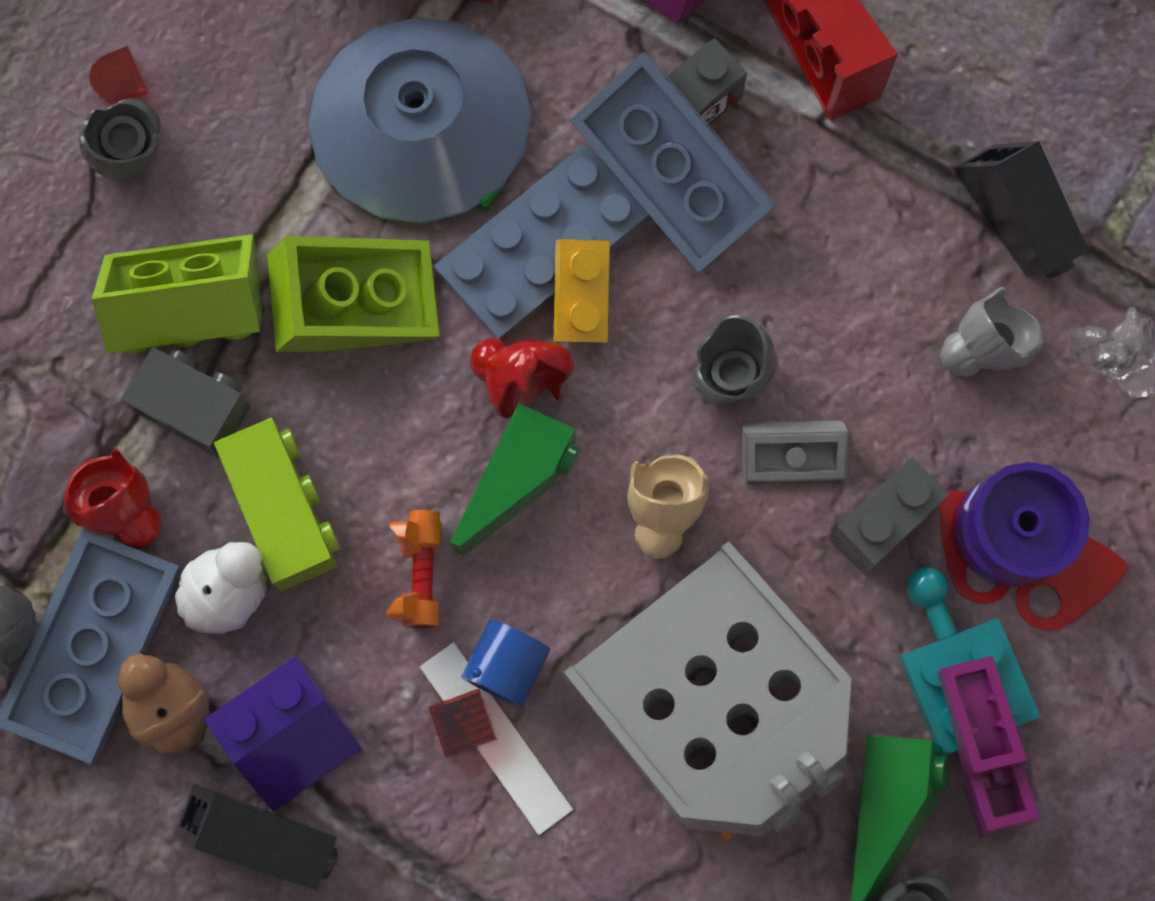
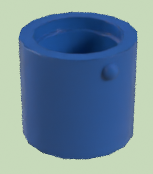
[461,619,550,708]

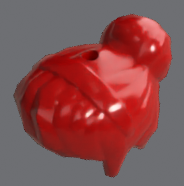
[470,338,575,418]
[63,449,162,549]

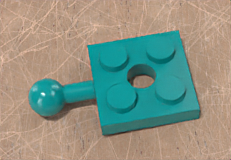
[898,567,1041,756]

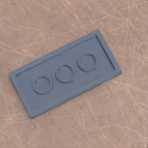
[570,52,777,273]
[434,144,650,341]
[0,529,183,765]

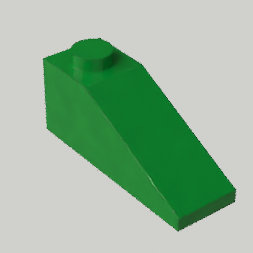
[450,403,580,556]
[851,735,950,901]

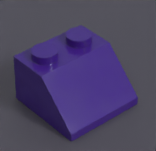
[204,656,363,812]

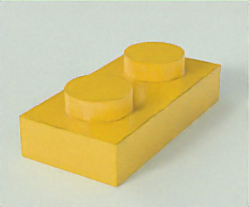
[554,239,610,343]

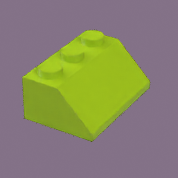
[92,234,262,354]

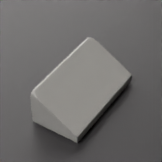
[742,420,848,482]

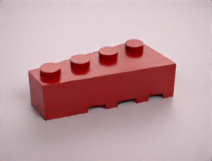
[763,0,898,121]

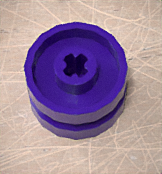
[954,461,1090,587]

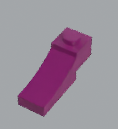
[937,656,1040,838]

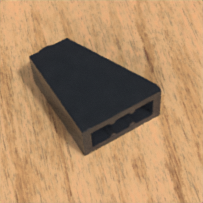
[954,141,1089,278]
[174,784,338,890]

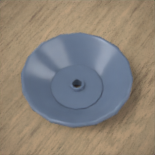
[308,17,532,224]

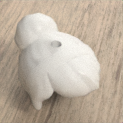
[175,542,267,634]

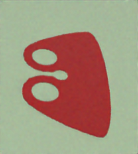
[940,490,1128,631]

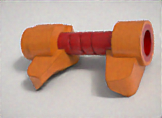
[386,510,443,629]

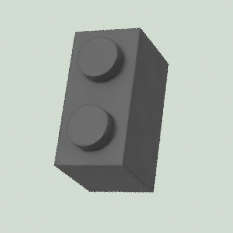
[120,347,251,459]
[829,457,950,576]

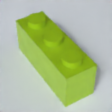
[214,417,341,592]

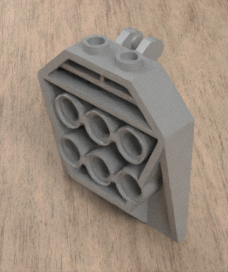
[564,542,852,836]

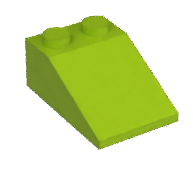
[267,236,440,352]

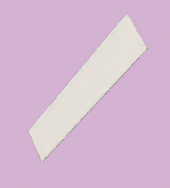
[419,642,573,835]

